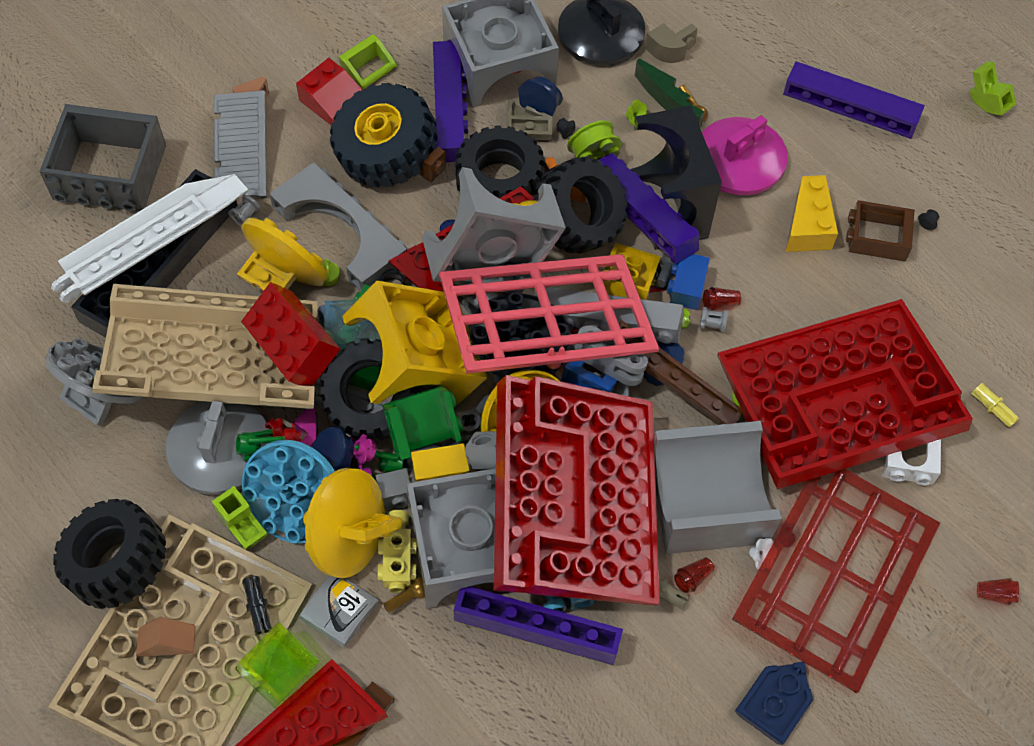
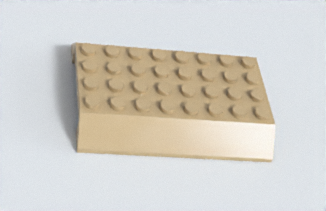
[92,284,318,409]

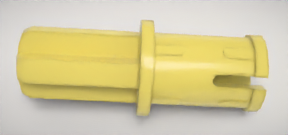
[971,383,1019,427]

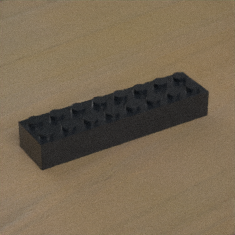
[71,169,238,338]

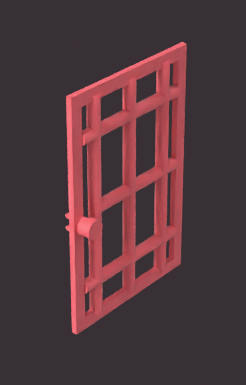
[439,254,659,374]

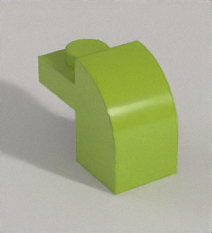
[969,61,1016,116]
[211,486,268,550]

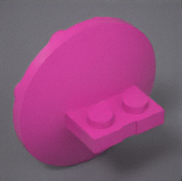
[702,115,788,195]

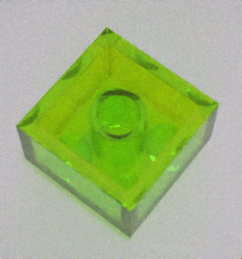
[235,622,319,708]

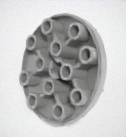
[45,338,144,425]
[166,401,271,495]

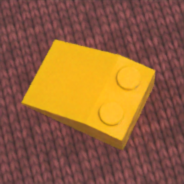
[603,242,661,300]

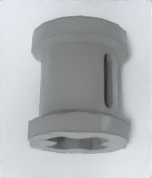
[228,195,260,226]
[700,307,728,332]

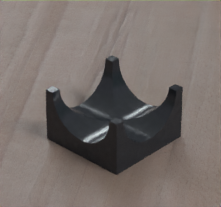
[630,105,722,250]

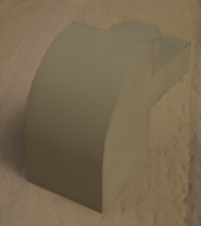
[645,23,698,63]

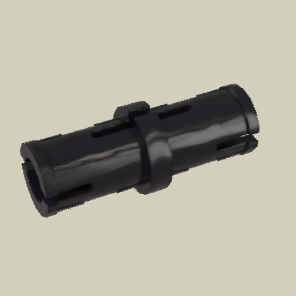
[242,576,273,635]

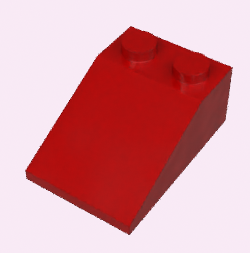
[296,58,362,125]

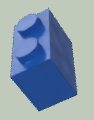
[667,254,710,310]

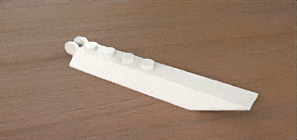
[51,174,249,304]

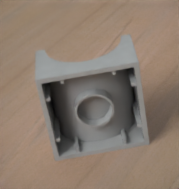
[654,421,782,554]

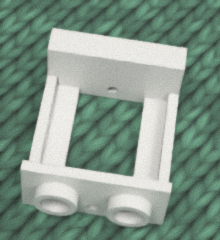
[881,439,941,485]

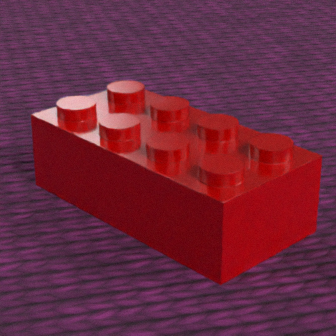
[241,282,341,386]

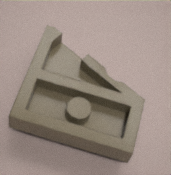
[507,99,553,140]

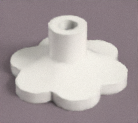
[749,538,777,571]

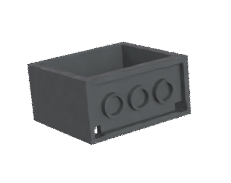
[39,104,166,212]

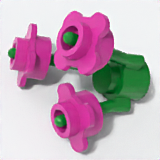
[350,434,403,480]

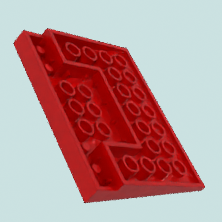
[717,299,973,490]
[494,375,660,606]

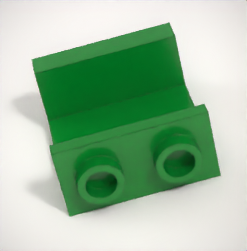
[382,386,463,460]

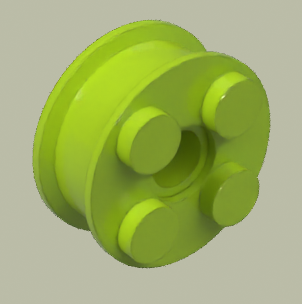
[567,120,622,160]

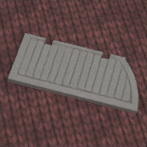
[214,90,267,198]

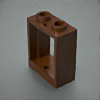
[846,200,915,262]

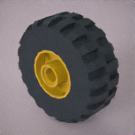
[330,83,438,188]

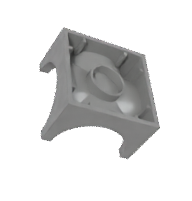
[442,0,559,107]
[422,167,566,293]
[407,468,496,608]

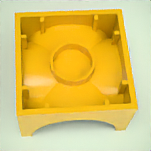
[342,281,487,409]

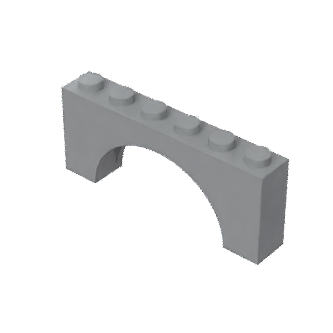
[269,162,408,292]

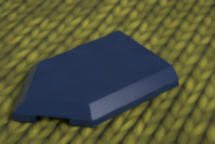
[735,662,813,746]

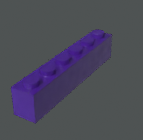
[433,41,469,163]
[783,61,925,139]
[599,153,700,264]
[453,586,623,665]

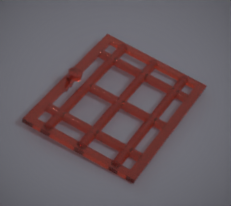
[732,469,940,693]

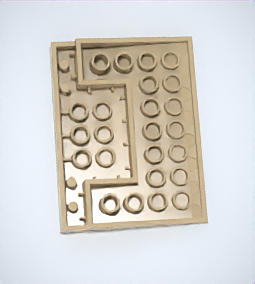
[48,514,312,746]

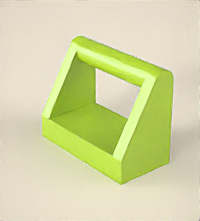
[339,34,397,90]

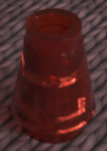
[703,287,741,311]
[674,557,715,593]
[977,578,1019,605]

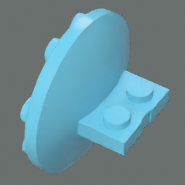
[242,440,335,544]

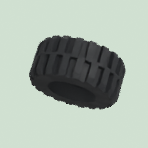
[455,125,545,198]
[533,157,628,254]
[318,338,421,440]
[53,499,166,609]

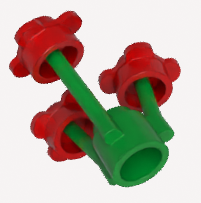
[235,418,303,461]

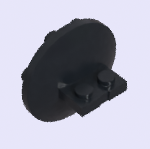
[558,0,645,66]
[469,292,571,378]

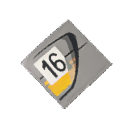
[299,576,378,647]

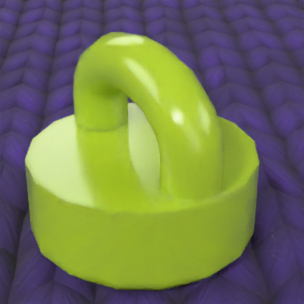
[321,259,340,286]

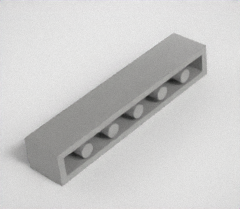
[534,287,684,343]

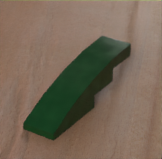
[635,58,705,128]

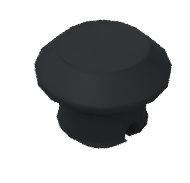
[556,118,576,138]
[918,209,940,230]

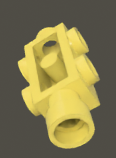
[378,510,417,593]

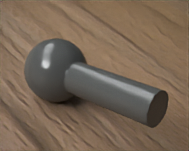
[656,254,674,287]

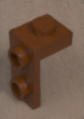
[419,147,446,183]

